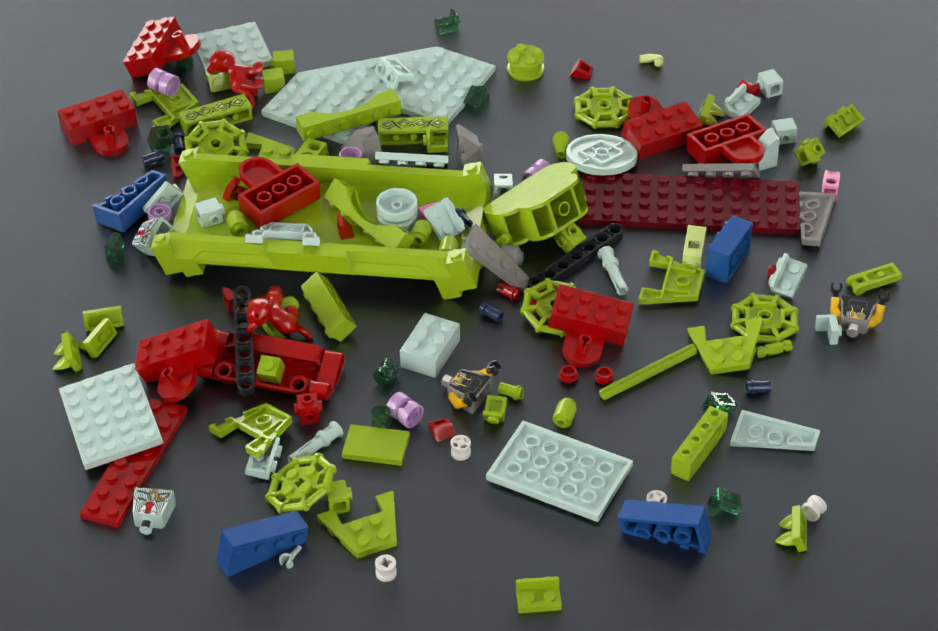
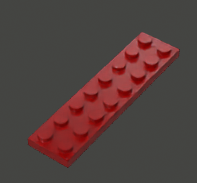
[80,398,188,528]

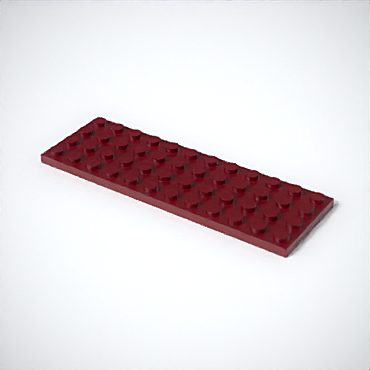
[579,172,801,235]

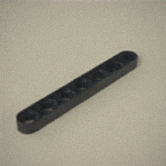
[528,223,623,290]
[233,286,256,396]

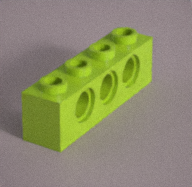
[671,406,728,482]

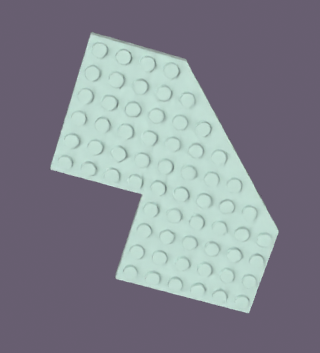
[261,46,496,144]

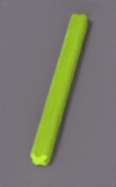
[599,344,697,400]

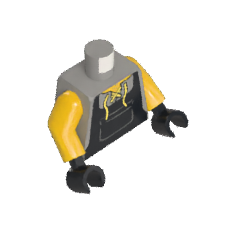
[830,282,890,337]
[441,360,501,414]

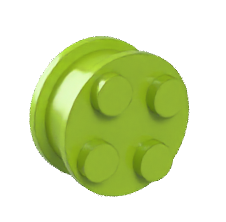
[507,44,544,81]

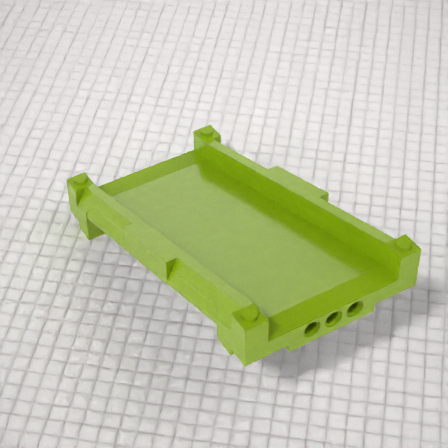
[151,148,493,300]

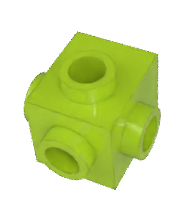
[793,138,826,166]
[554,223,587,253]

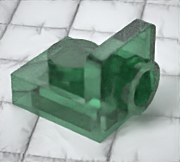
[434,8,461,35]
[463,85,490,110]
[104,232,124,263]
[702,392,738,412]
[708,488,743,516]

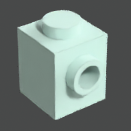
[756,69,783,98]
[771,118,797,145]
[194,198,225,229]

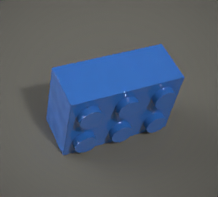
[705,215,753,283]

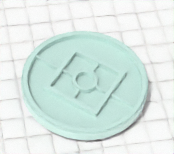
[566,134,637,175]

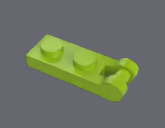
[846,262,902,296]

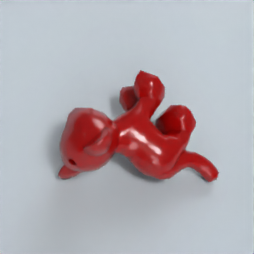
[207,50,263,109]
[246,291,313,340]

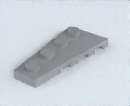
[682,163,761,179]
[799,191,835,246]
[461,223,530,292]

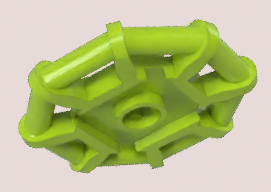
[573,86,633,129]
[183,119,249,156]
[520,278,576,338]
[730,293,799,343]
[265,453,337,514]

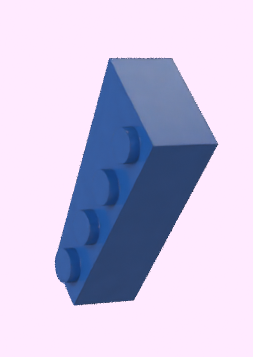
[92,170,168,232]
[618,500,713,554]
[216,511,309,577]

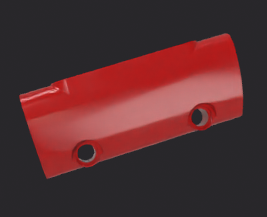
[197,330,345,401]

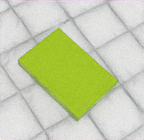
[342,424,410,466]

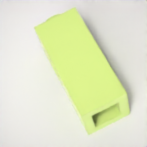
[682,225,707,268]

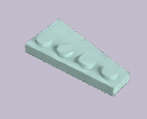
[730,410,820,451]

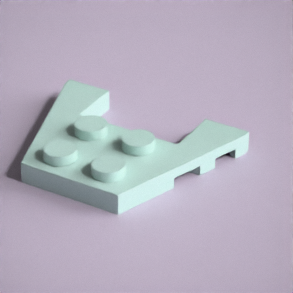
[245,222,320,246]

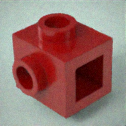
[294,393,323,426]

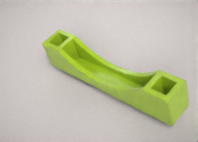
[295,89,402,142]
[324,178,416,249]

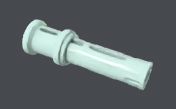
[597,246,628,295]
[287,421,343,462]

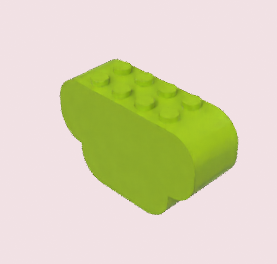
[484,162,588,246]

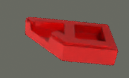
[170,155,185,182]

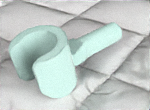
[279,545,302,569]

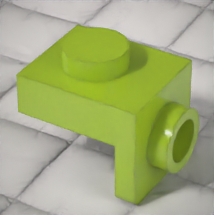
[423,129,448,153]
[483,395,508,424]

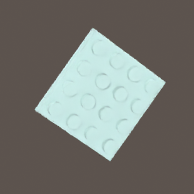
[196,22,272,72]
[375,152,449,168]

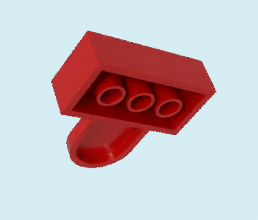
[123,17,201,78]
[57,89,138,156]
[622,95,703,160]
[687,113,767,164]
[238,157,321,229]
[548,284,634,368]
[135,319,219,402]

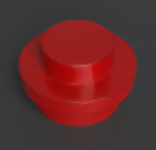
[558,365,578,383]
[594,366,614,385]

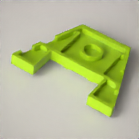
[129,84,199,134]
[246,133,296,159]
[638,250,705,305]
[687,317,763,374]
[209,403,293,459]
[317,490,397,559]

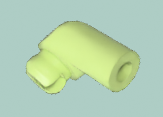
[639,54,664,67]

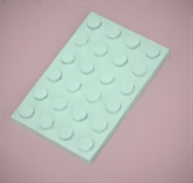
[59,363,163,470]
[486,421,633,522]

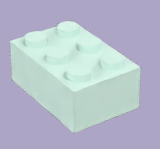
[400,313,460,378]

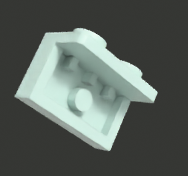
[245,437,283,480]

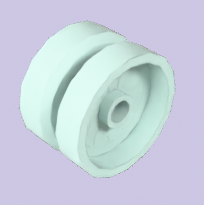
[376,188,418,232]

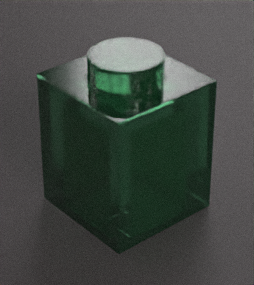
[147,125,174,152]

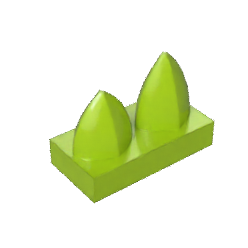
[697,94,725,126]
[82,306,124,332]
[78,318,117,358]
[52,331,83,372]
[775,505,807,552]

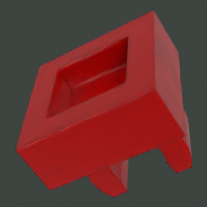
[222,176,246,202]

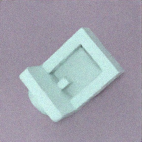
[815,314,842,345]

